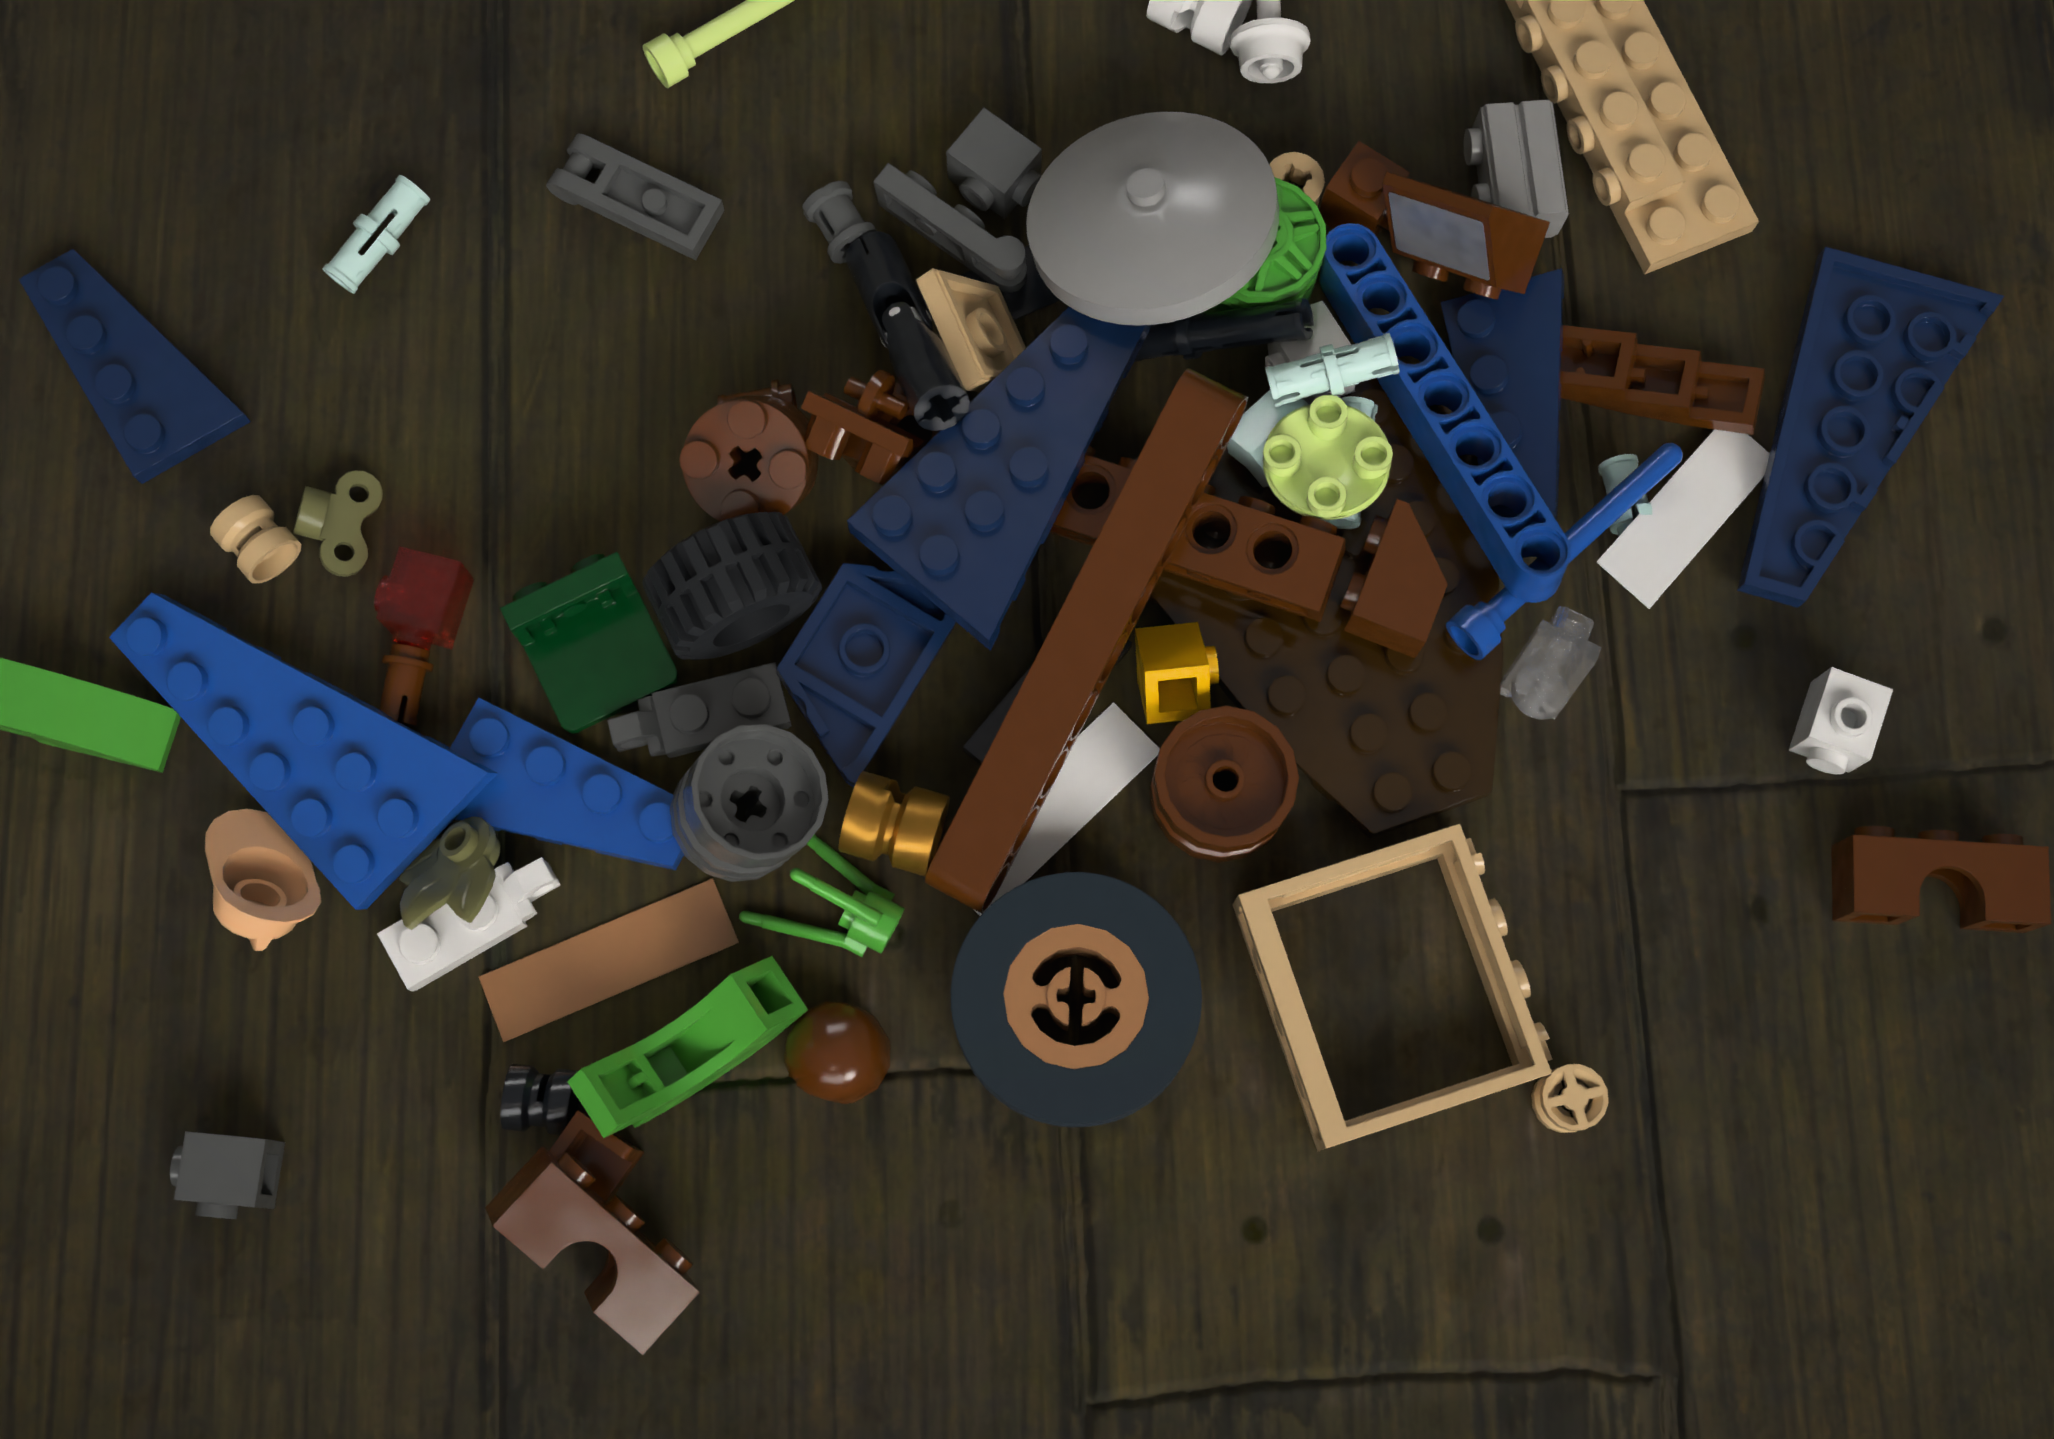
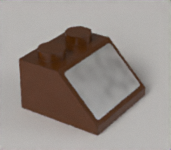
[1382,171,1550,300]

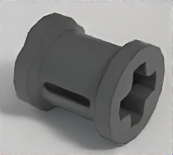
[802,181,878,264]

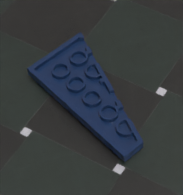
[1737,247,2004,608]
[847,307,1152,651]

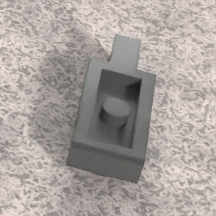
[607,662,792,758]

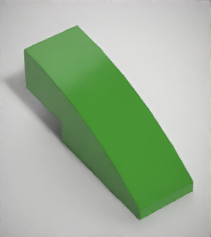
[0,658,181,773]

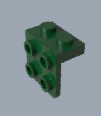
[500,552,678,733]

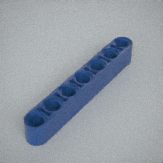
[1319,223,1571,603]

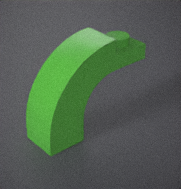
[567,956,808,1138]

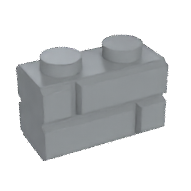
[1464,99,1569,238]

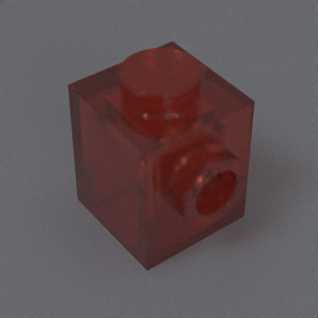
[374,547,474,651]

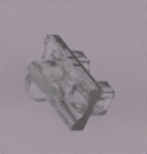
[1500,606,1602,720]

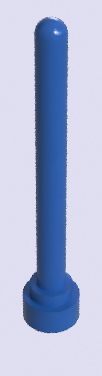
[1446,443,1683,660]

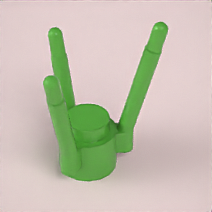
[739,835,905,957]

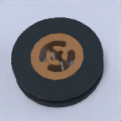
[951,872,1202,1127]

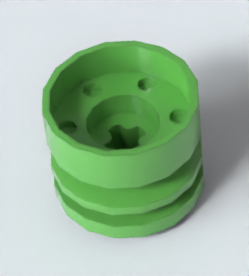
[1201,177,1326,314]

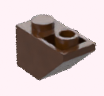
[1340,499,1448,658]

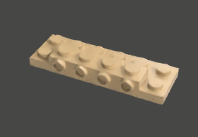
[1505,0,1759,275]

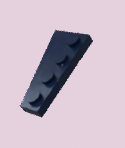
[19,249,251,484]

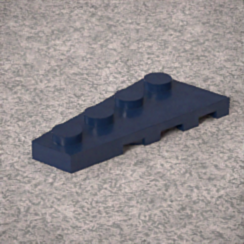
[1441,268,1564,519]

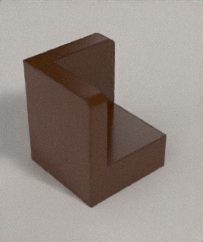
[549,1110,645,1203]

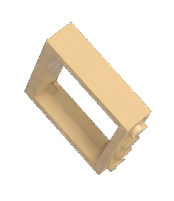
[1232,824,1553,1152]

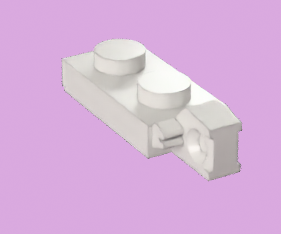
[377,857,560,992]

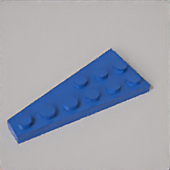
[109,592,498,910]

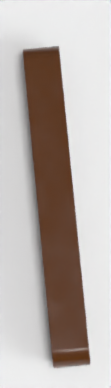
[925,368,1248,914]

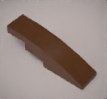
[1560,325,1765,435]

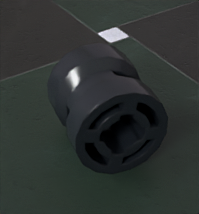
[500,1064,581,1136]

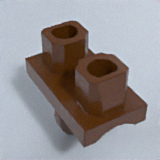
[801,370,928,485]

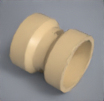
[210,495,301,583]

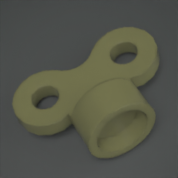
[293,470,383,577]

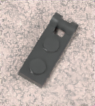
[546,133,725,260]
[873,163,1027,293]

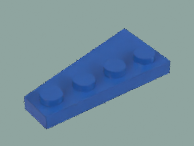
[450,698,684,870]

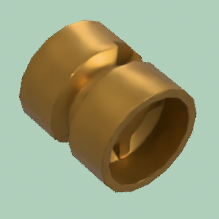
[838,771,950,877]

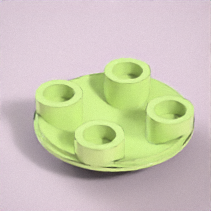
[1263,395,1393,520]

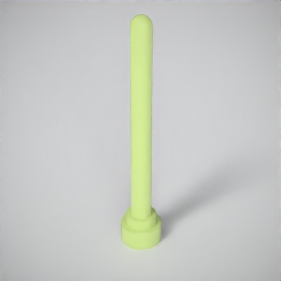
[643,0,795,88]

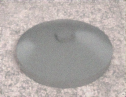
[1026,112,1280,326]

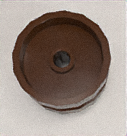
[1149,706,1299,863]

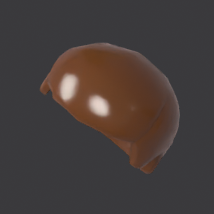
[784,1001,890,1104]

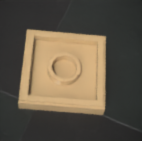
[916,268,1026,393]

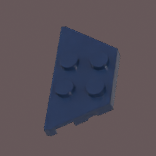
[777,563,957,788]

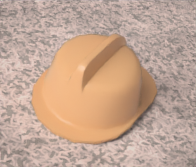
[205,809,321,951]

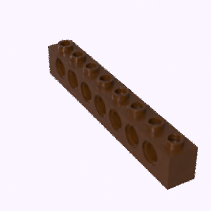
[842,382,1346,622]

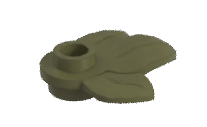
[399,817,500,930]

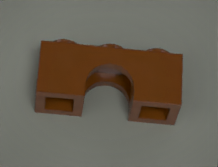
[1831,826,2051,933]
[485,1146,699,1355]

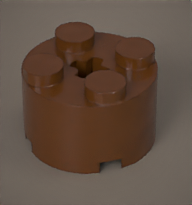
[679,394,819,521]

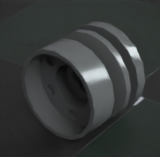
[670,724,829,882]

